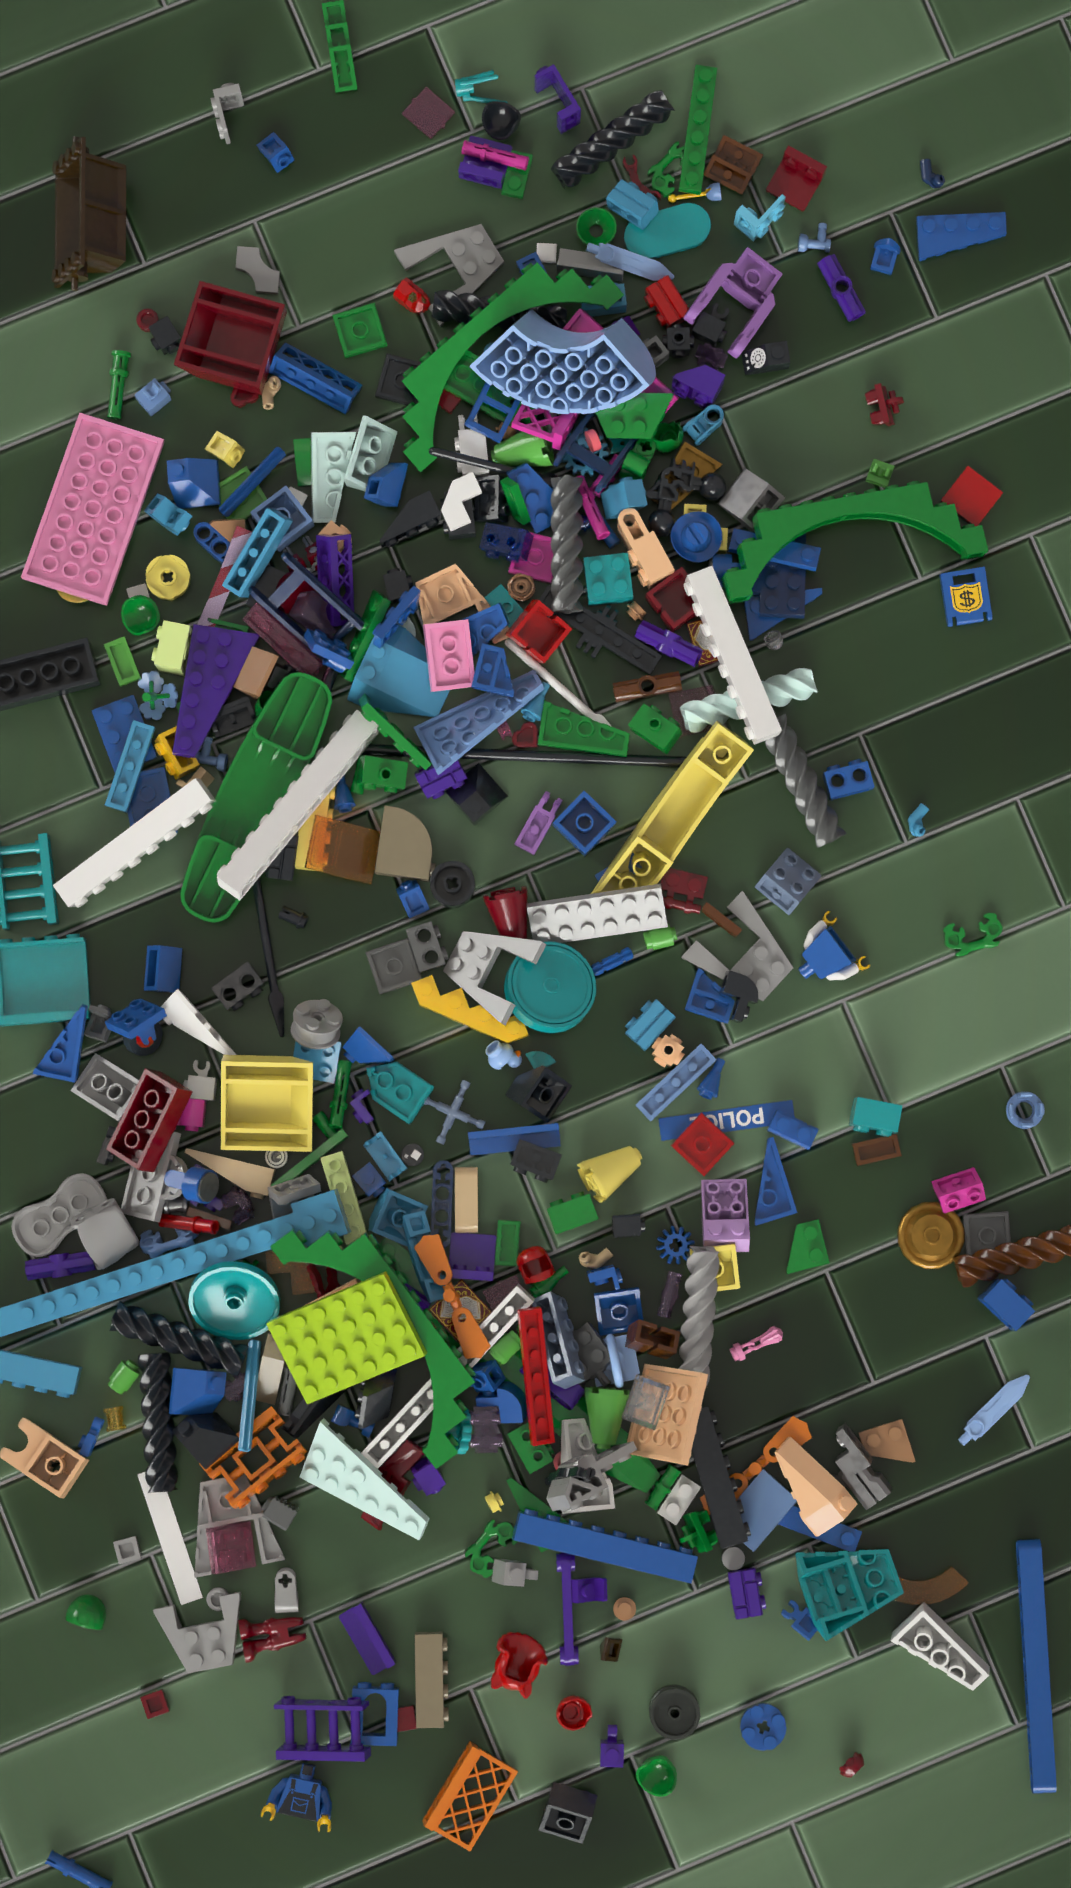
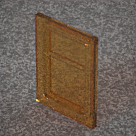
[305,815,381,884]

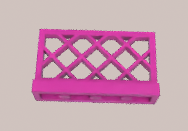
[511,404,580,450]

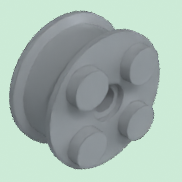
[291,999,343,1049]

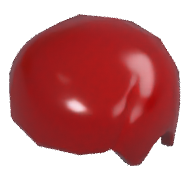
[556,1695,593,1731]

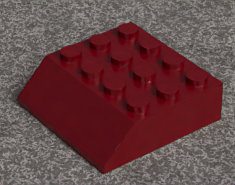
[174,281,287,395]

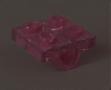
[206,1521,256,1574]

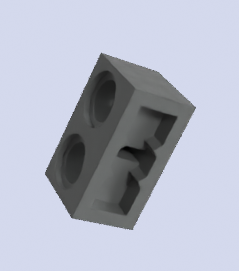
[406,921,449,974]

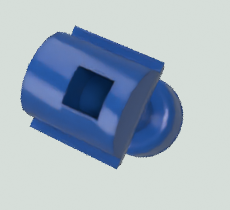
[331,1404,375,1438]

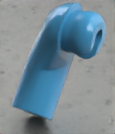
[908,803,929,837]

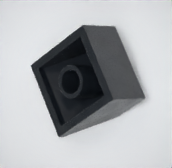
[539,1782,598,1844]

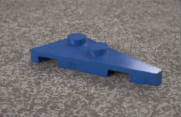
[744,588,822,641]
[33,1004,88,1083]
[754,1137,797,1226]

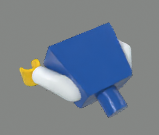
[799,911,870,980]

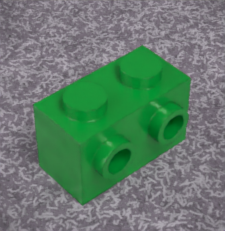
[507,1421,555,1474]

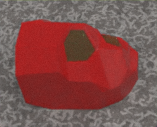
[393,277,430,314]

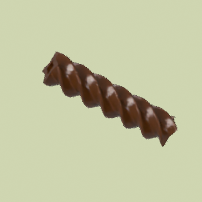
[953,1225,1071,1287]

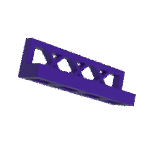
[316,534,354,626]

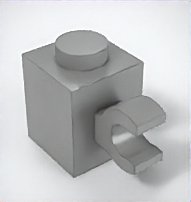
[183,1060,218,1101]
[492,1559,538,1587]

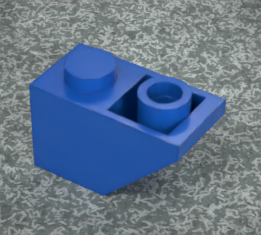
[364,463,408,507]

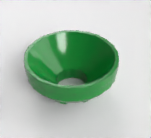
[576,207,617,246]

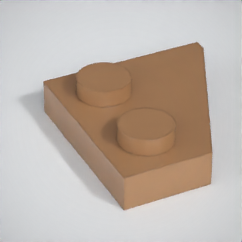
[858,1419,916,1463]

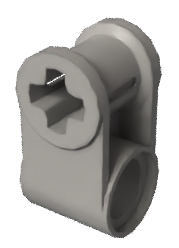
[275,1567,299,1613]

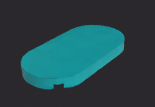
[624,203,711,259]

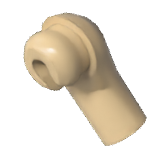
[262,376,281,410]
[579,1247,613,1269]

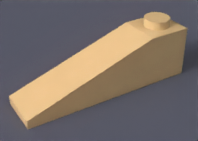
[185,1148,276,1199]

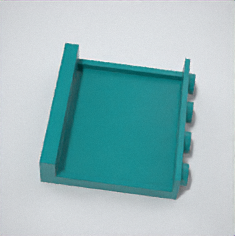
[0,934,91,1026]

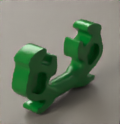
[647,142,684,198]
[943,913,1003,957]
[465,1519,518,1578]

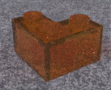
[266,1251,316,1295]

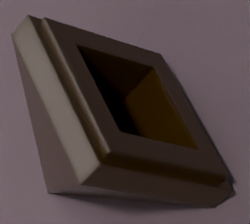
[600,1637,622,1662]

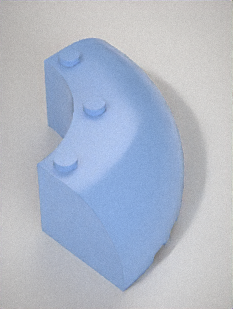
[470,309,656,414]

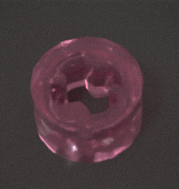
[496,721,513,741]

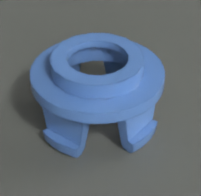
[1006,1092,1045,1129]

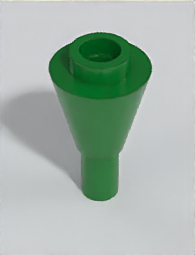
[529,1266,569,1298]

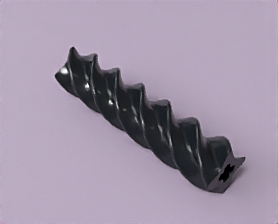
[551,90,675,189]
[432,290,567,331]
[109,1301,249,1377]
[138,1352,178,1493]

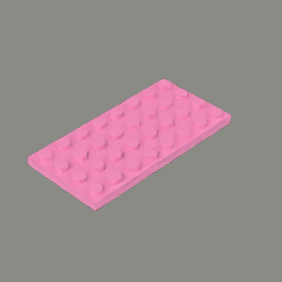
[21,413,165,606]

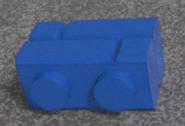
[767,1110,819,1150]

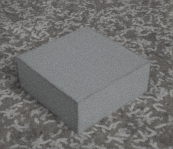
[113,1536,142,1564]

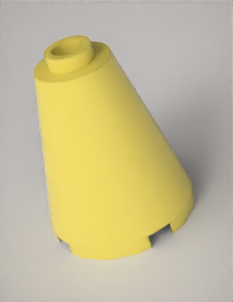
[577,1146,642,1203]

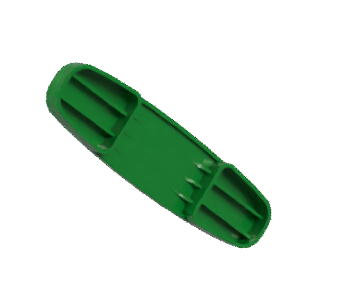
[180,672,332,923]

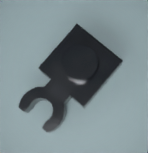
[96,1126,116,1165]

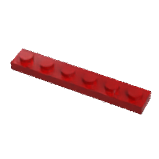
[517,1306,555,1446]

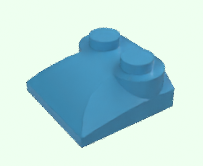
[369,1188,428,1247]

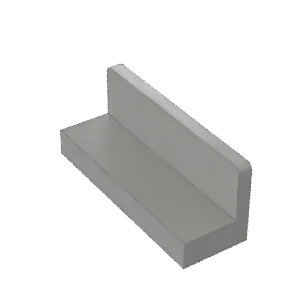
[557,248,624,282]

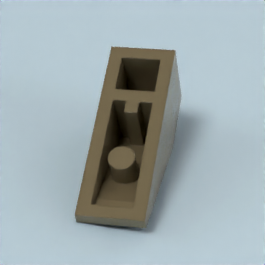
[256,1333,286,1405]

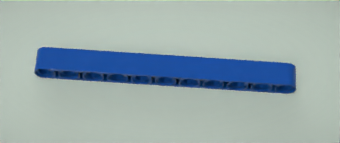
[1016,1539,1057,1794]

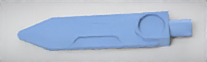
[586,243,674,281]
[958,1375,1030,1446]

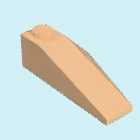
[774,1437,857,1536]

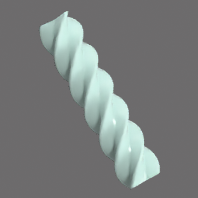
[680,668,818,733]

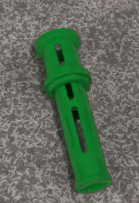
[107,350,132,420]

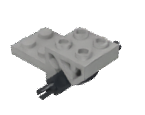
[545,1441,637,1512]

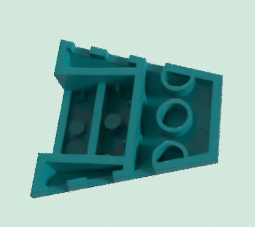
[796,1549,904,1641]

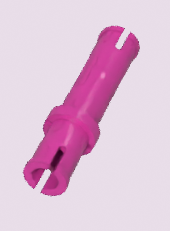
[461,140,529,171]
[577,475,610,540]

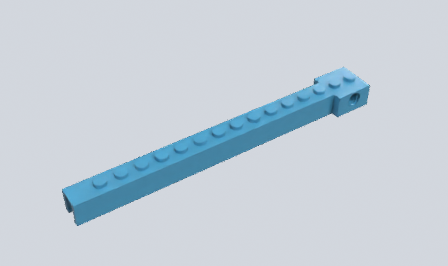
[0,1189,351,1337]

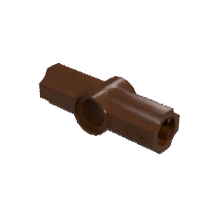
[612,671,682,703]

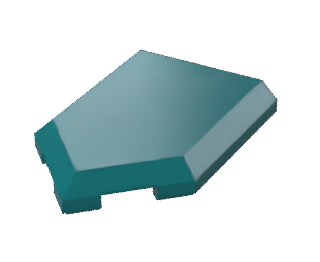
[366,1062,434,1124]

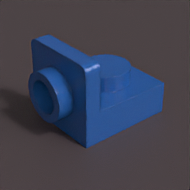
[256,132,294,173]
[396,880,429,919]
[352,1162,387,1198]

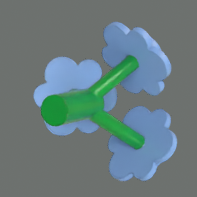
[138,671,178,720]

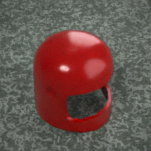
[517,1246,555,1284]

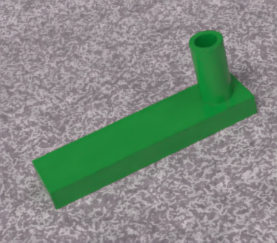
[271,1111,349,1186]

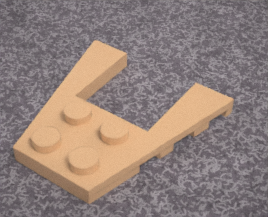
[415,564,509,645]

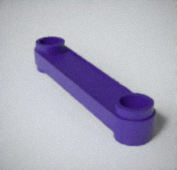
[556,1552,579,1666]

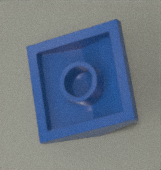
[594,1287,643,1336]

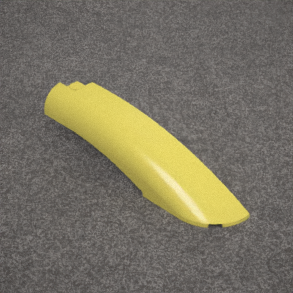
[591,721,754,894]

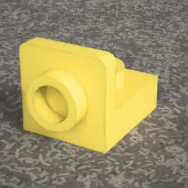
[205,431,245,468]

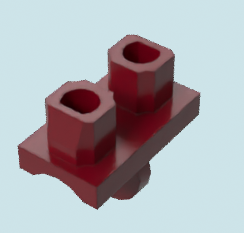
[865,383,904,427]

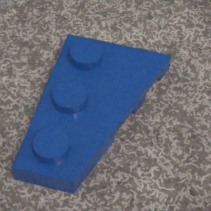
[462,603,510,657]

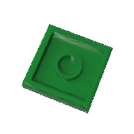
[332,302,388,359]

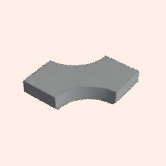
[235,246,280,295]

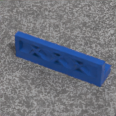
[269,343,362,415]
[468,1123,561,1156]

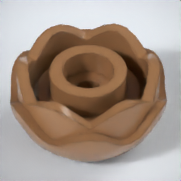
[507,573,535,601]

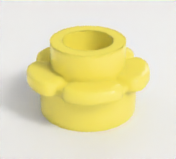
[485,1491,504,1513]

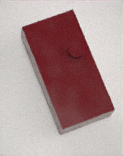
[106,1068,193,1172]

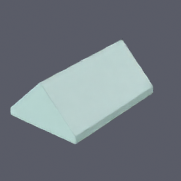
[344,416,397,491]

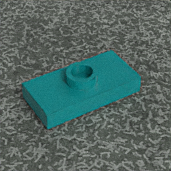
[484,584,524,628]

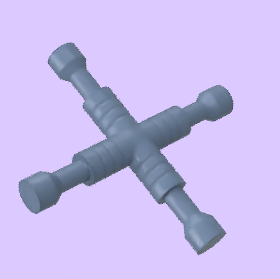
[424,1080,486,1145]

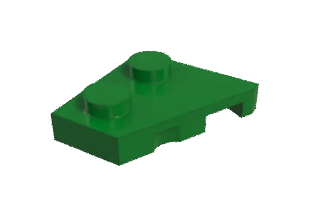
[786,1219,830,1274]

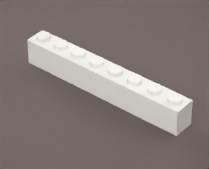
[684,566,782,745]
[53,778,216,908]

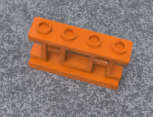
[199,1406,307,1509]

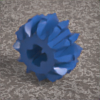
[656,1226,695,1264]

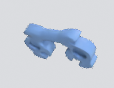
[139,1229,199,1258]

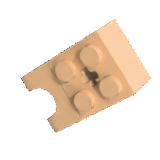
[617,508,675,591]
[0,1418,89,1499]

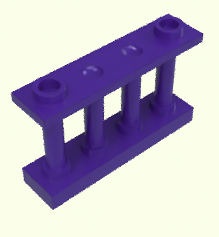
[274,1696,371,1762]

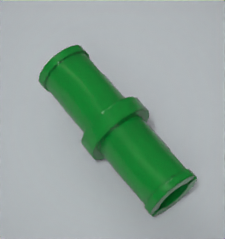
[645,1464,681,1510]

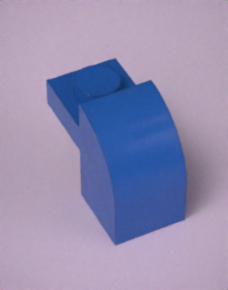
[476,1381,528,1423]

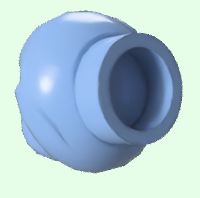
[485,1040,522,1070]

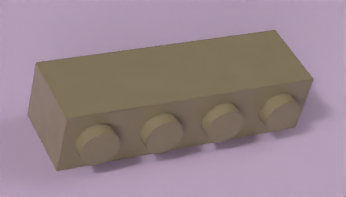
[415,1632,449,1728]

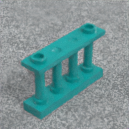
[0,833,59,930]

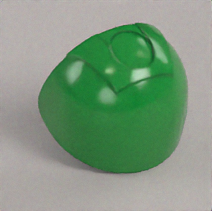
[121,595,160,636]
[65,1595,106,1630]
[636,1755,677,1797]

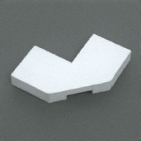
[441,472,482,532]

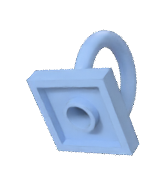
[594,1334,641,1388]

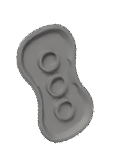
[11,1173,107,1257]

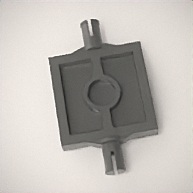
[572,1322,612,1388]

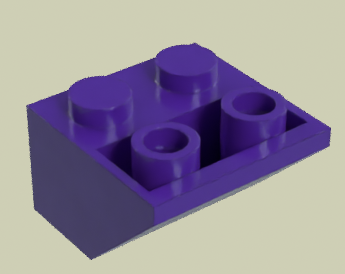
[672,365,725,409]

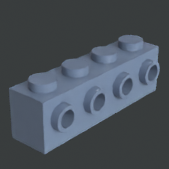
[532,1291,585,1389]

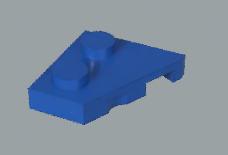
[471,643,514,698]

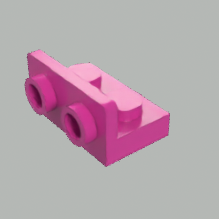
[931,1167,986,1214]

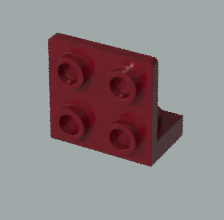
[766,145,827,212]

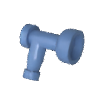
[798,223,831,253]
[196,737,228,772]

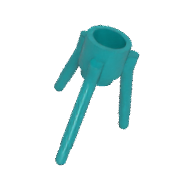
[455,70,508,103]

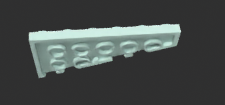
[300,1418,430,1540]

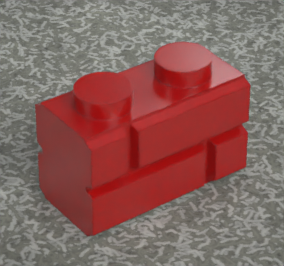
[644,275,689,328]

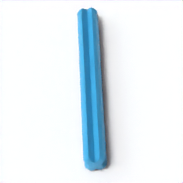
[238,1340,261,1452]

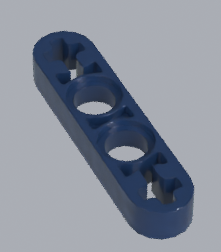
[431,1160,454,1248]

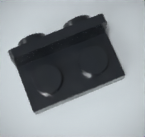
[474,475,510,523]
[510,1139,562,1183]

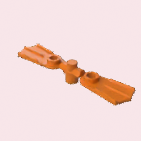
[414,1234,491,1359]
[700,1416,812,1515]

